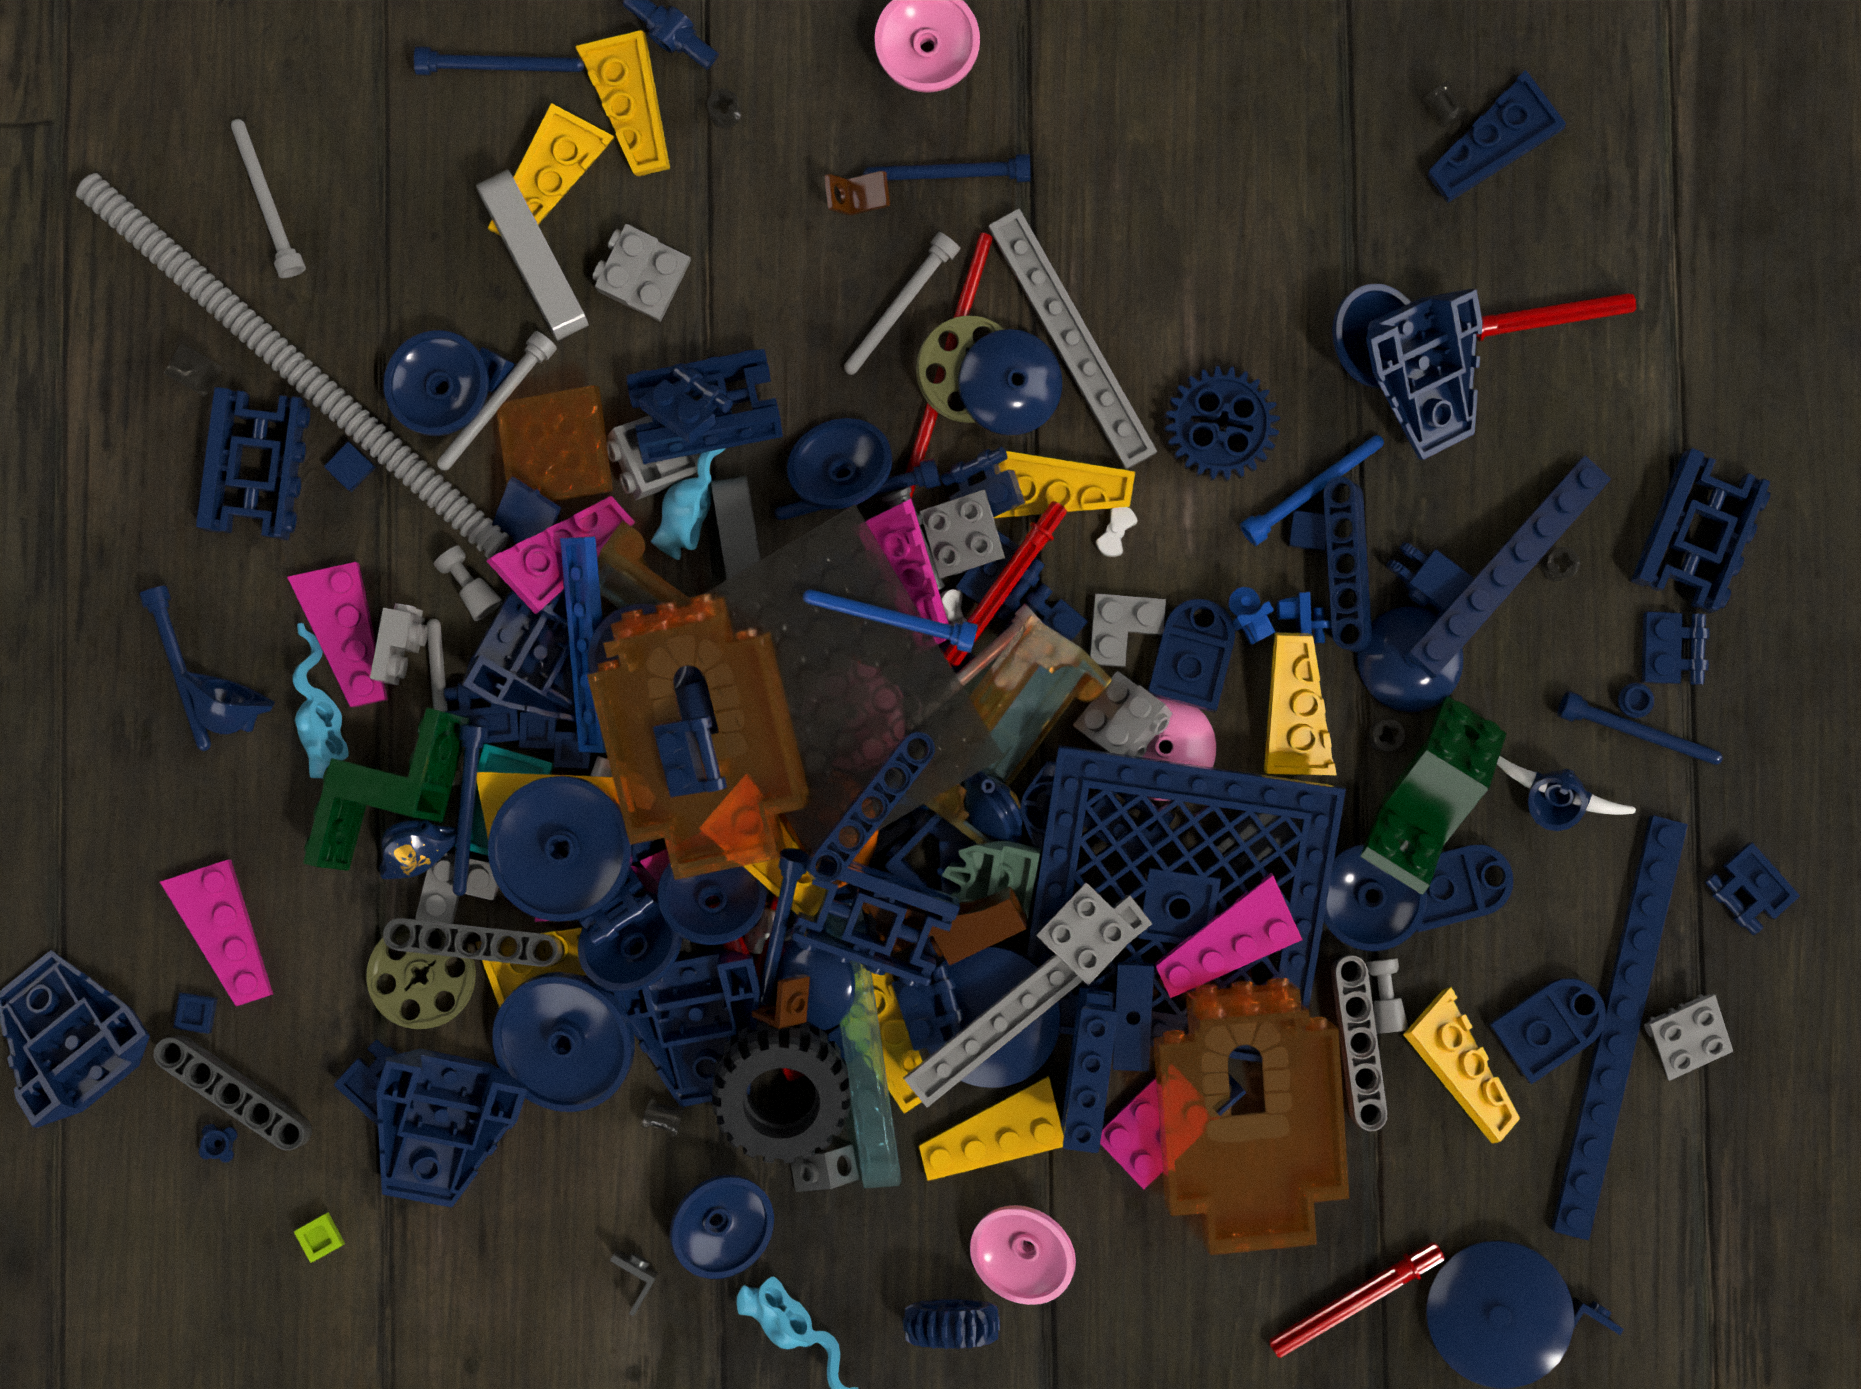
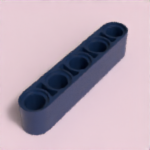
[1324,476,1372,652]
[806,732,935,883]

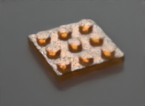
[497,385,613,502]

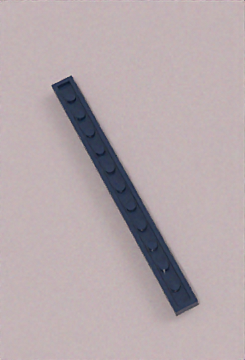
[1551,815,1688,1241]

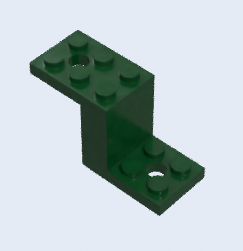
[1360,696,1507,895]
[303,708,470,871]

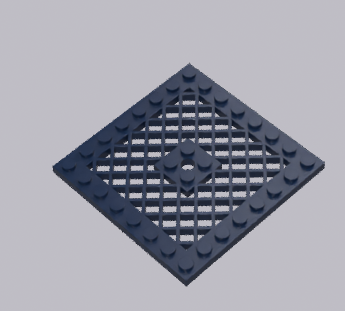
[1026,745,1346,1068]

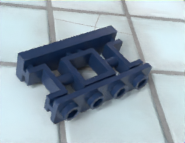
[626,349,783,464]
[196,387,311,540]
[1630,448,1771,614]
[791,855,960,987]
[1061,985,1118,1153]

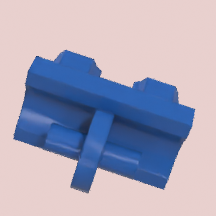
[1228,587,1275,645]
[1277,592,1332,643]

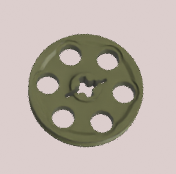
[916,316,1021,423]
[366,925,476,1029]

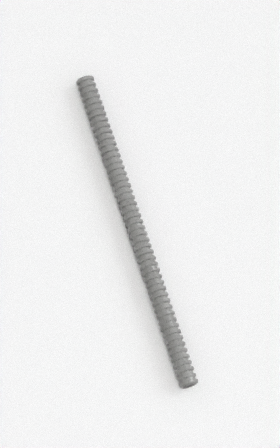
[76,173,509,558]

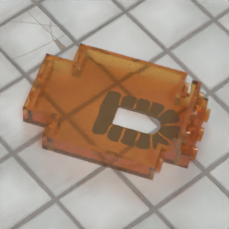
[587,593,811,880]
[1153,978,1349,1255]

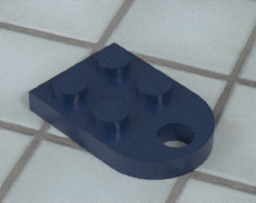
[1148,599,1235,713]
[1416,845,1513,932]
[1488,978,1606,1084]

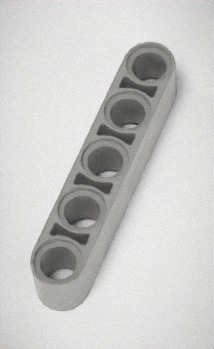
[476,169,589,341]
[1331,954,1387,1131]

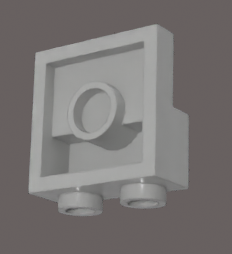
[593,224,691,322]
[605,415,699,501]
[370,603,428,685]
[1073,671,1173,757]

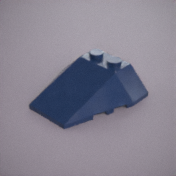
[1366,289,1483,460]
[461,588,614,722]
[613,948,761,1107]
[0,950,150,1128]
[376,1048,528,1207]

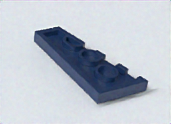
[1428,70,1566,203]

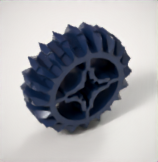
[903,1299,1000,1349]

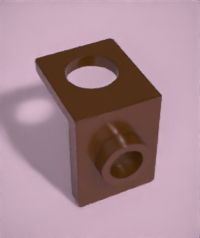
[825,171,890,216]
[751,974,810,1029]

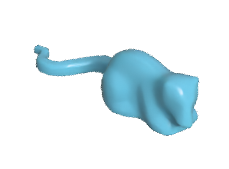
[651,411,732,560]
[292,623,349,778]
[736,1277,859,1389]

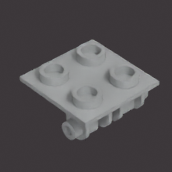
[920,490,1005,579]
[1036,883,1138,986]
[1644,993,1733,1081]

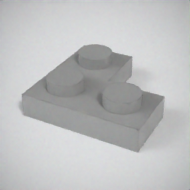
[1089,594,1166,667]
[415,853,498,924]

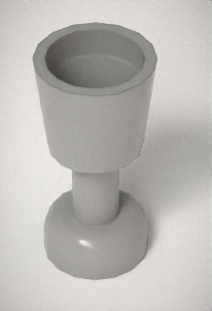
[434,545,503,621]
[1366,958,1409,1034]

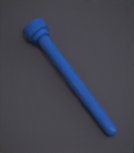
[1239,435,1384,547]
[803,590,978,653]

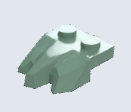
[942,841,1042,919]

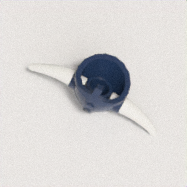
[1497,756,1636,831]

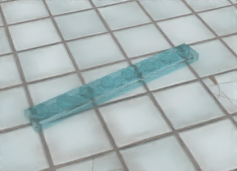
[825,902,902,1189]

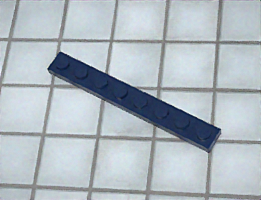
[1406,455,1611,679]

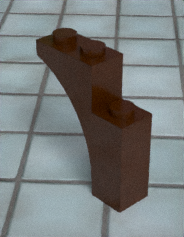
[862,886,1027,965]

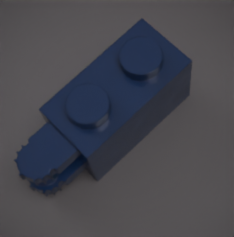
[1386,542,1474,618]

